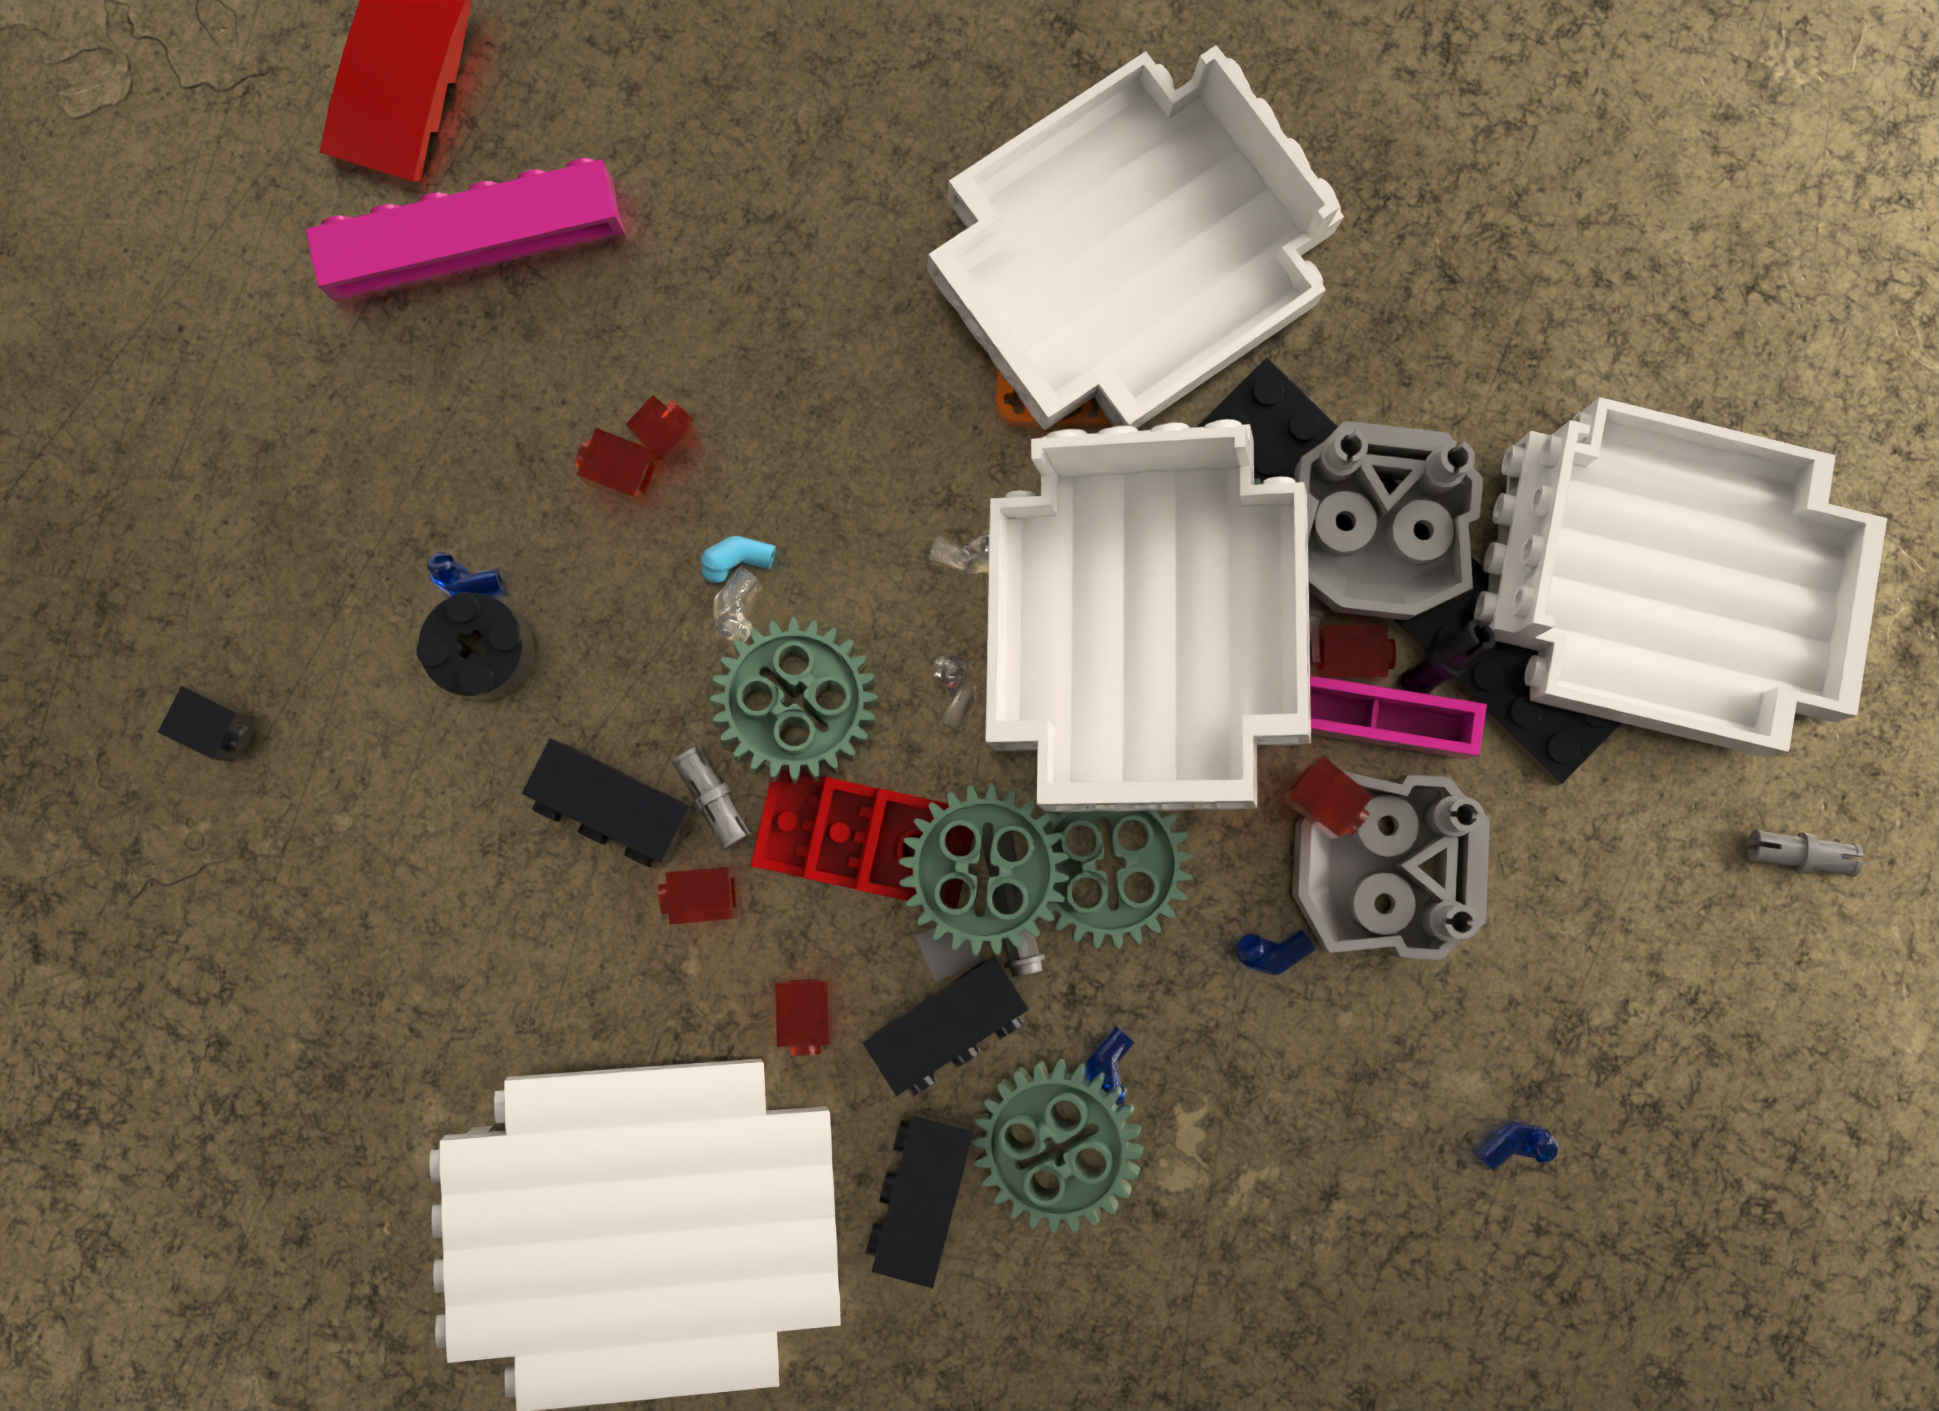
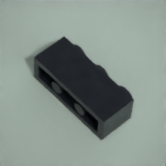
[522,738,695,868]
[862,954,1029,1097]
[865,1109,974,1289]

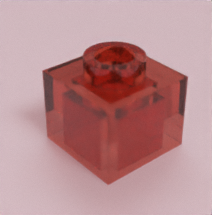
[625,395,698,469]

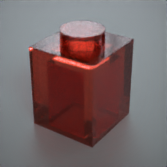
[575,428,661,506]
[1317,625,1396,682]
[1281,756,1373,839]
[658,867,738,925]
[775,978,833,1056]

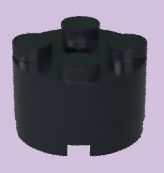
[416,592,535,701]

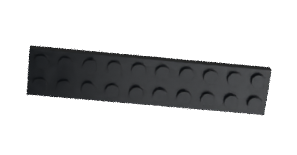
[1197,358,1621,785]

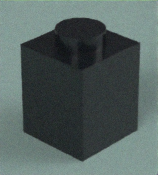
[158,686,255,762]

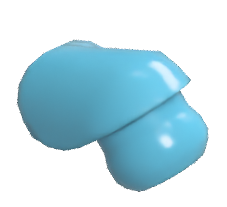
[701,536,776,583]

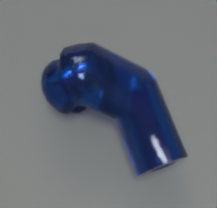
[426,552,504,596]
[1237,929,1316,976]
[1087,1026,1135,1106]
[1475,1121,1559,1172]

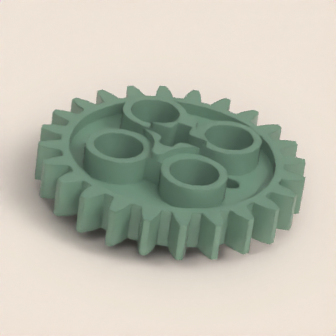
[710,618,878,785]
[899,785,1069,955]
[1026,810,1193,948]
[972,1059,1144,1233]

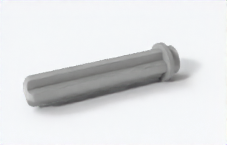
[982,823,1045,977]

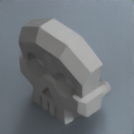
[1294,421,1483,620]
[1292,770,1490,960]

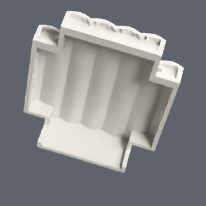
[927,45,1344,430]
[1474,397,1887,758]
[986,419,1311,812]
[430,1058,841,1411]

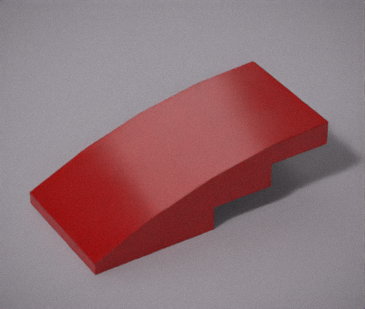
[319,0,472,182]
[749,770,974,908]

